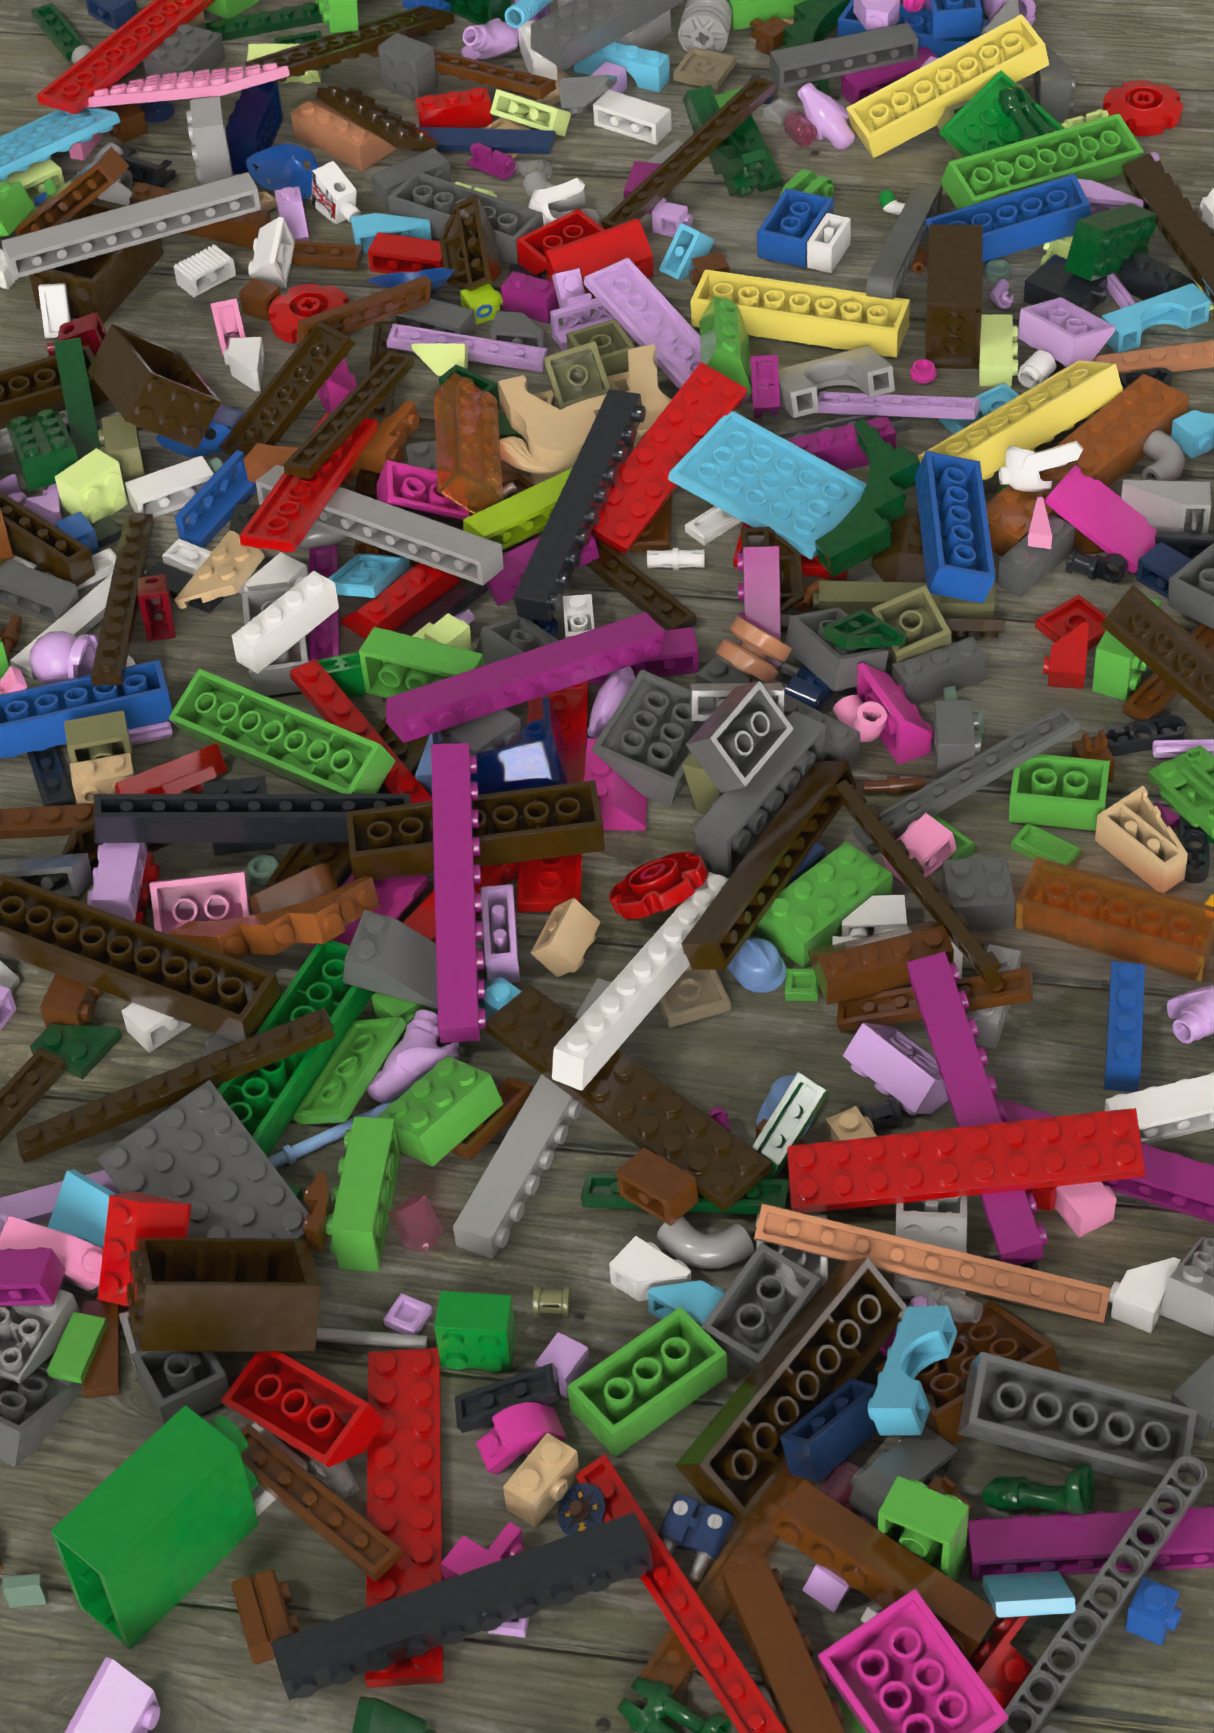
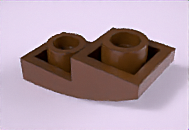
[303,1171,333,1252]

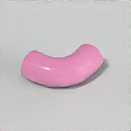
[833,695,887,743]

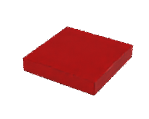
[1035,594,1107,651]

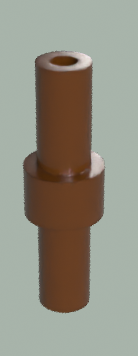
[1,615,22,661]
[863,776,925,795]

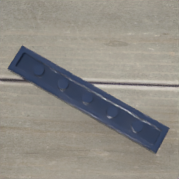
[412,127,556,154]

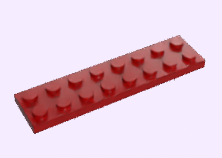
[591,362,748,555]
[239,413,378,552]

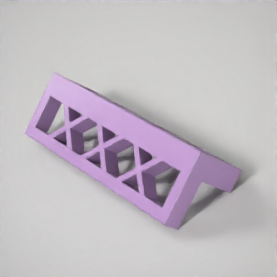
[550,298,627,351]

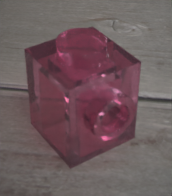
[387,1195,445,1251]

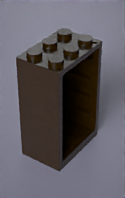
[29,198,164,324]
[925,225,982,369]
[88,324,221,449]
[126,1237,321,1351]

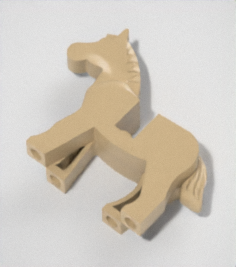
[491,344,671,485]

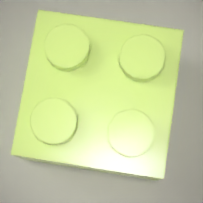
[55,448,128,524]

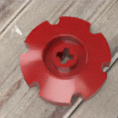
[1102,80,1183,136]
[268,284,349,344]
[609,851,709,919]

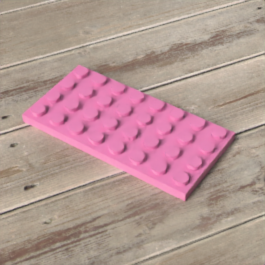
[87,63,290,108]

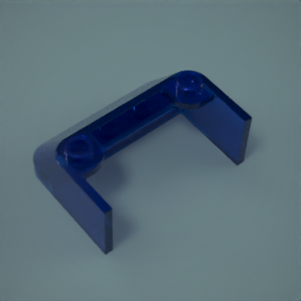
[432,696,568,795]

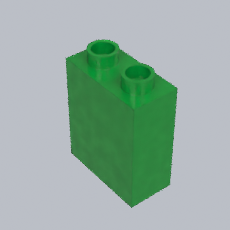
[50,1405,259,1650]

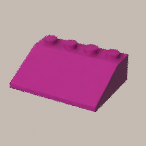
[818,1589,1008,1733]

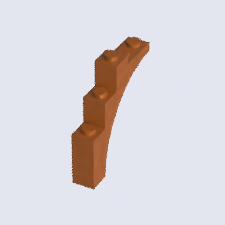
[243,401,420,485]
[167,876,380,960]

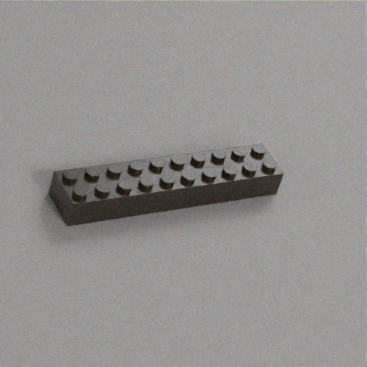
[0,874,281,1042]

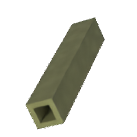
[813,581,995,620]

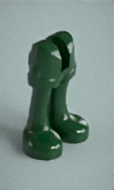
[999,85,1055,142]
[982,1464,1095,1515]
[617,1675,732,1733]

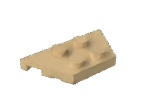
[175,531,265,609]

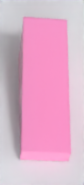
[69,132,104,161]
[1028,497,1052,549]

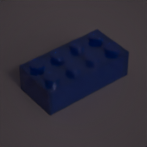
[225,81,284,175]

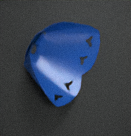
[246,144,319,200]
[366,268,455,295]
[156,405,245,457]

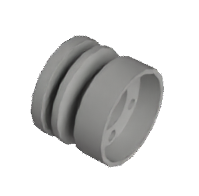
[678,0,732,53]

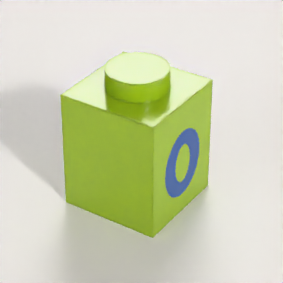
[460,283,503,325]

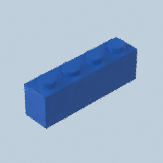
[1104,961,1145,1092]

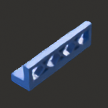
[175,450,257,548]

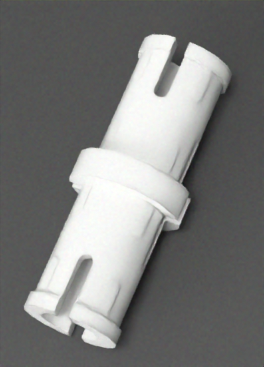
[647,547,705,570]

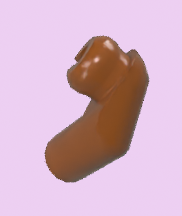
[912,247,928,274]
[796,578,828,612]

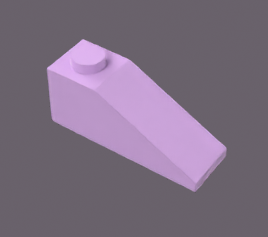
[1077,179,1143,215]

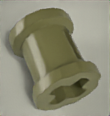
[533,1285,571,1318]

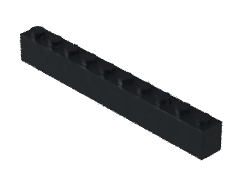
[513,389,646,621]
[94,794,411,843]
[270,1512,654,1700]

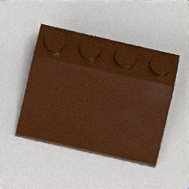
[875,1300,1061,1445]

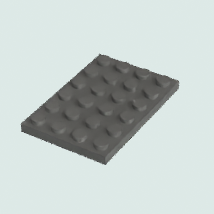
[97,1080,309,1239]

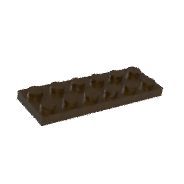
[316,85,438,150]
[218,321,355,457]
[1100,585,1214,723]

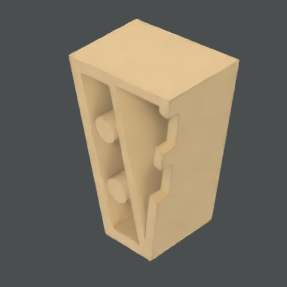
[1095,786,1188,895]

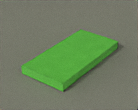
[293,1017,407,1125]

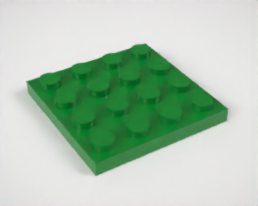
[939,71,1065,157]

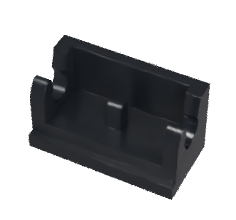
[120,148,176,188]

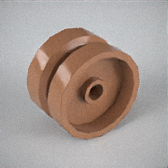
[716,616,793,683]

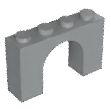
[778,346,895,418]

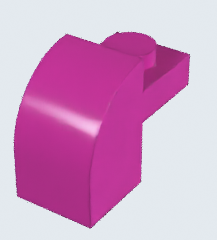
[476,1402,567,1475]
[441,1522,525,1580]

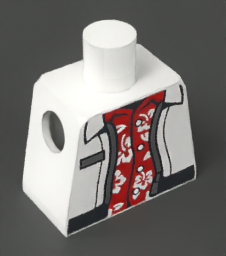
[312,161,361,224]

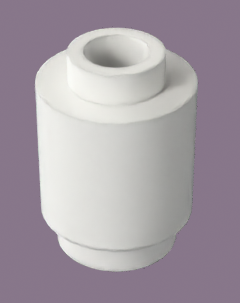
[1018,350,1056,389]

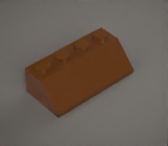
[808,921,954,1005]

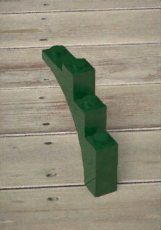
[773,0,851,96]
[683,85,768,197]
[814,419,920,577]

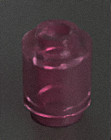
[784,112,817,147]
[820,1462,860,1511]

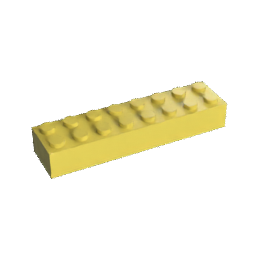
[846,14,1049,159]
[690,269,910,358]
[918,360,1123,480]

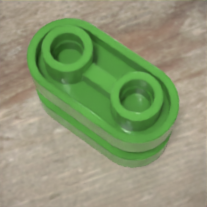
[780,168,834,198]

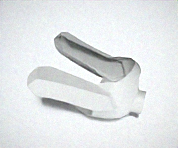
[528,178,600,225]
[999,441,1084,492]

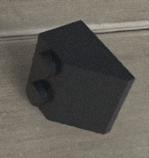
[1121,251,1195,301]

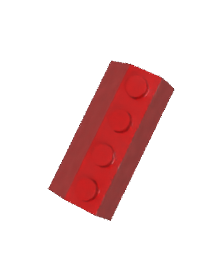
[545,218,654,299]
[340,562,461,639]
[221,1351,385,1468]

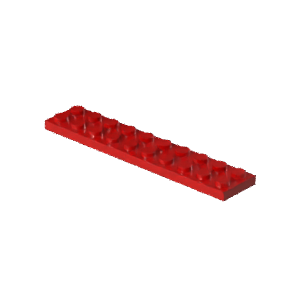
[37,0,215,115]
[517,681,589,912]
[787,1108,1146,1214]
[365,1347,444,1688]

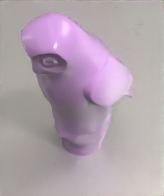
[461,18,519,60]
[798,83,855,150]
[588,667,636,738]
[1167,985,1214,1044]
[367,1010,460,1103]

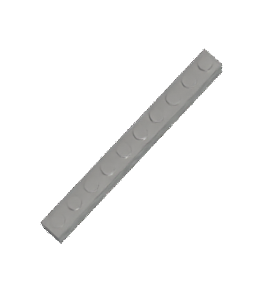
[1,172,261,279]
[256,465,504,585]
[453,978,612,1259]

